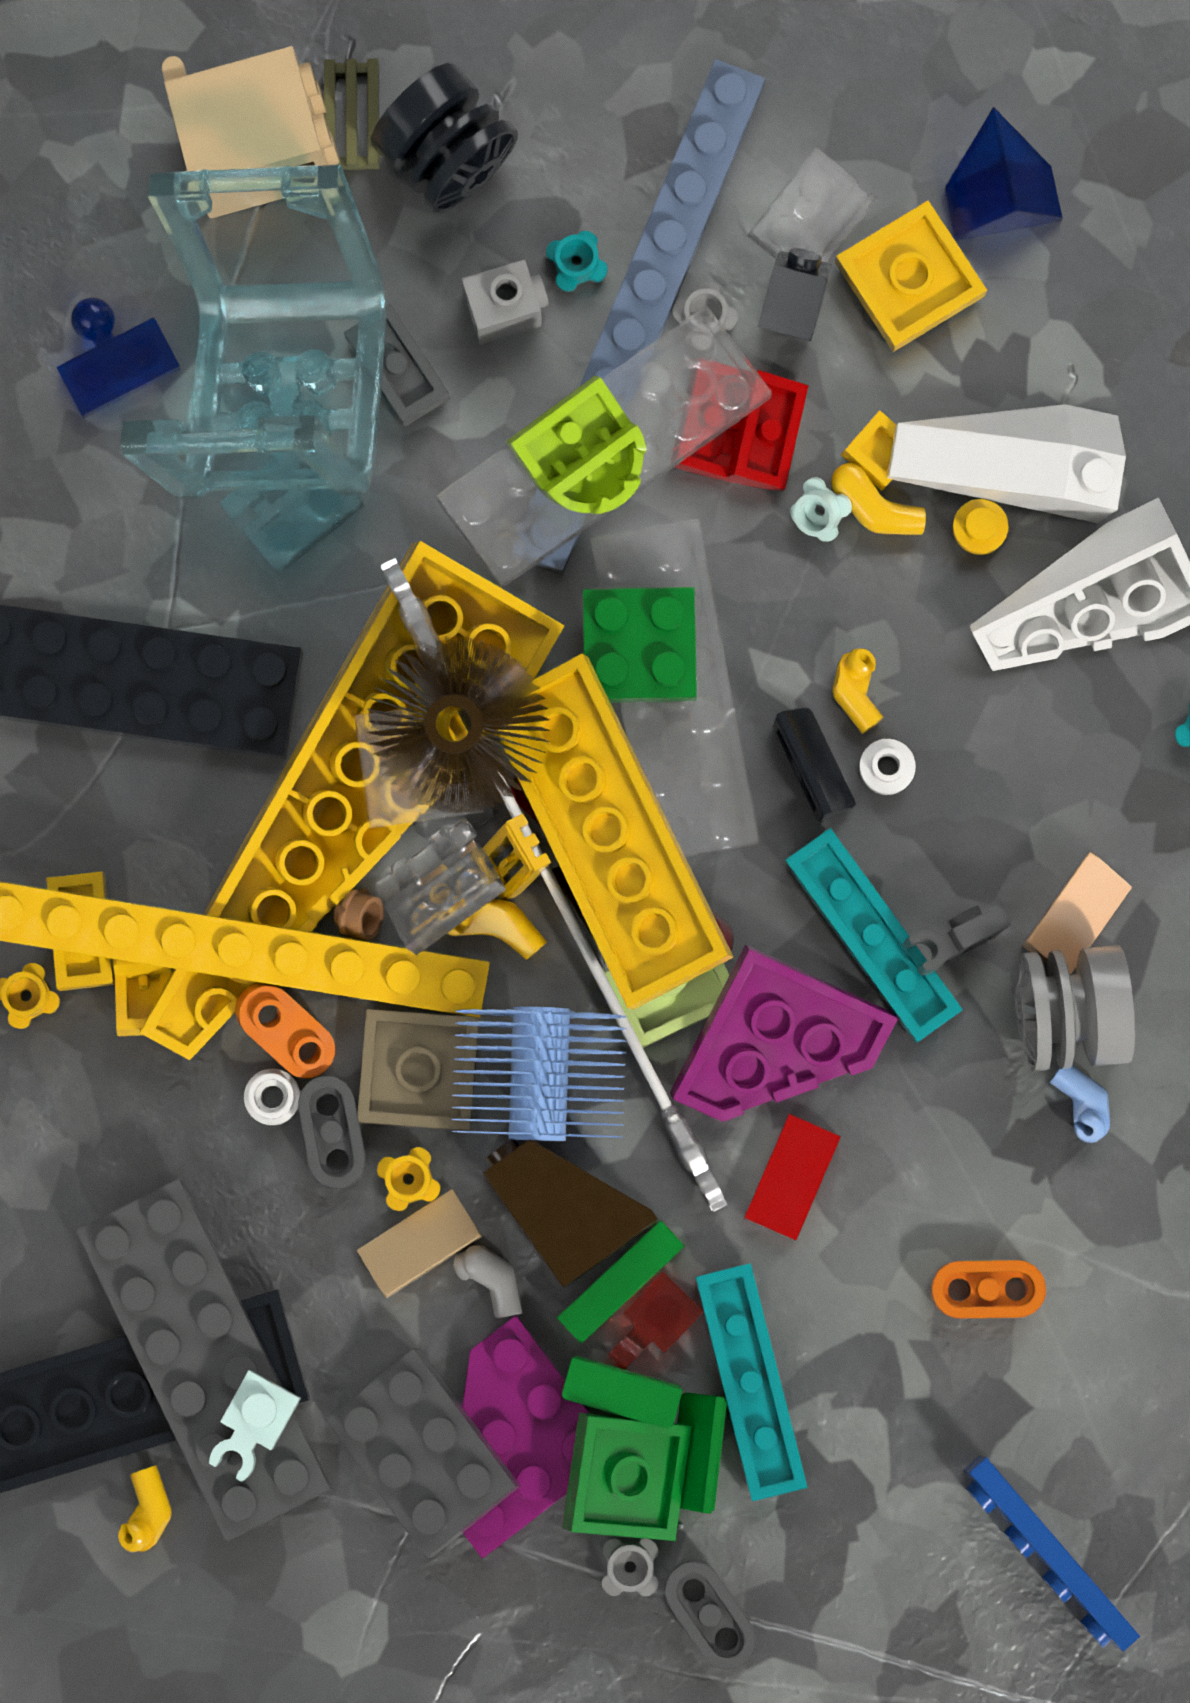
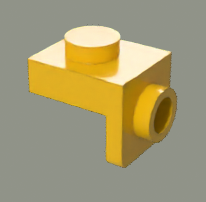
[113,959,173,1036]

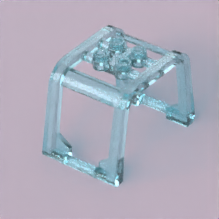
[120,164,386,499]

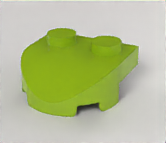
[505,375,647,514]

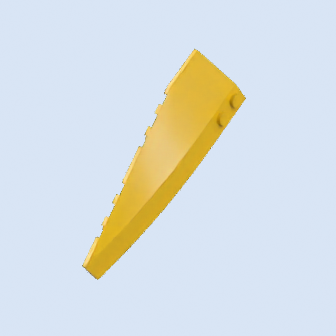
[140,541,565,1060]

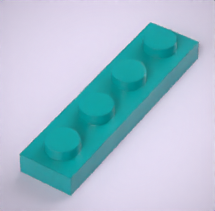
[784,828,963,1044]
[695,1263,808,1502]

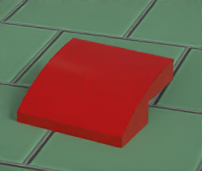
[670,358,809,492]

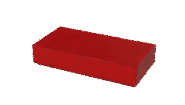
[744,1114,841,1241]

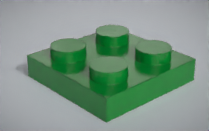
[583,587,697,703]
[562,1412,692,1541]

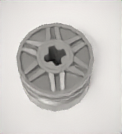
[1015,945,1135,1072]

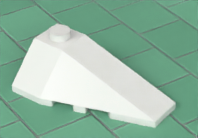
[887,404,1126,523]
[970,498,1190,671]

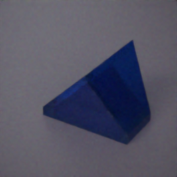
[944,107,1063,241]

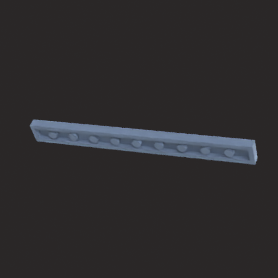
[511,59,765,576]

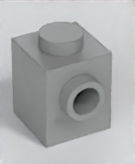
[462,259,549,345]

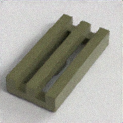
[324,58,380,170]

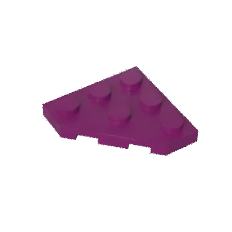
[670,944,898,1122]
[462,1316,590,1559]

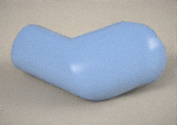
[1049,1065,1110,1143]

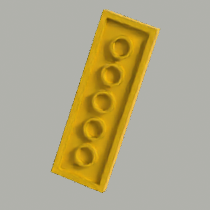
[497,653,734,1010]

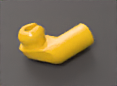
[832,648,884,734]
[118,1465,172,1552]

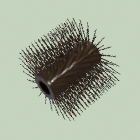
[366,636,550,813]

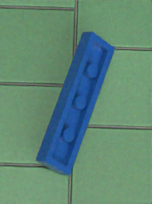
[963,1455,1141,1652]

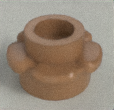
[334,888,384,941]

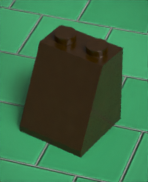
[483,1139,658,1288]

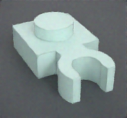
[209,1370,301,1482]

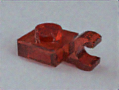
[607,1272,704,1370]

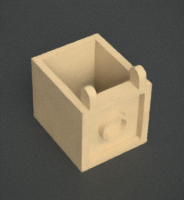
[162,46,340,219]

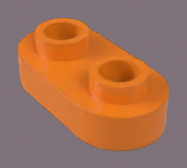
[235,982,335,1078]
[930,1260,1046,1319]

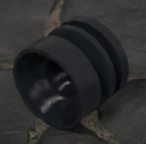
[370,63,518,213]

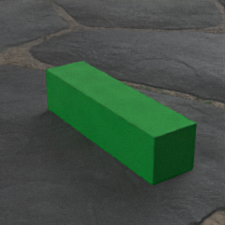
[557,1220,685,1344]

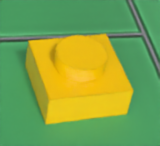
[841,410,896,491]

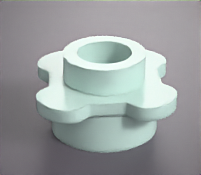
[790,477,852,542]

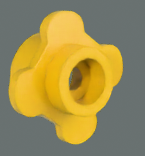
[0,963,60,1029]
[377,1147,440,1211]

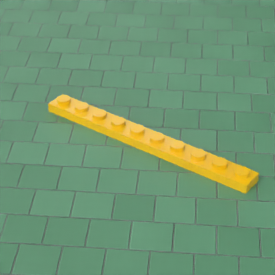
[0,881,490,1018]

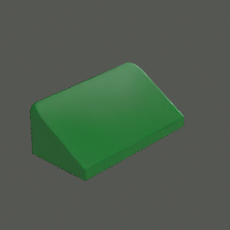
[562,1356,683,1429]
[678,1392,727,1514]

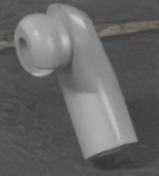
[453,1245,522,1319]

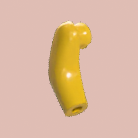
[831,463,926,535]
[440,897,547,960]

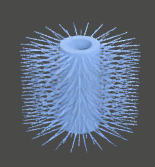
[451,1007,627,1141]

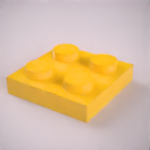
[834,200,987,352]

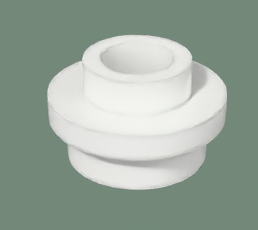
[859,739,916,795]
[244,1069,301,1125]

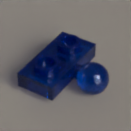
[56,297,181,419]

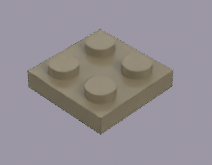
[358,1009,479,1131]

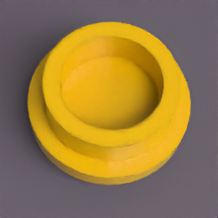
[952,499,1008,555]

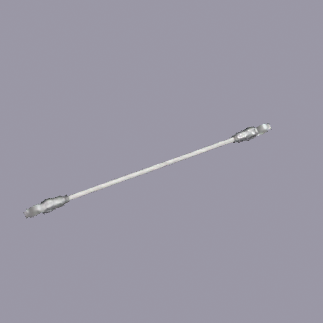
[381,558,727,1212]

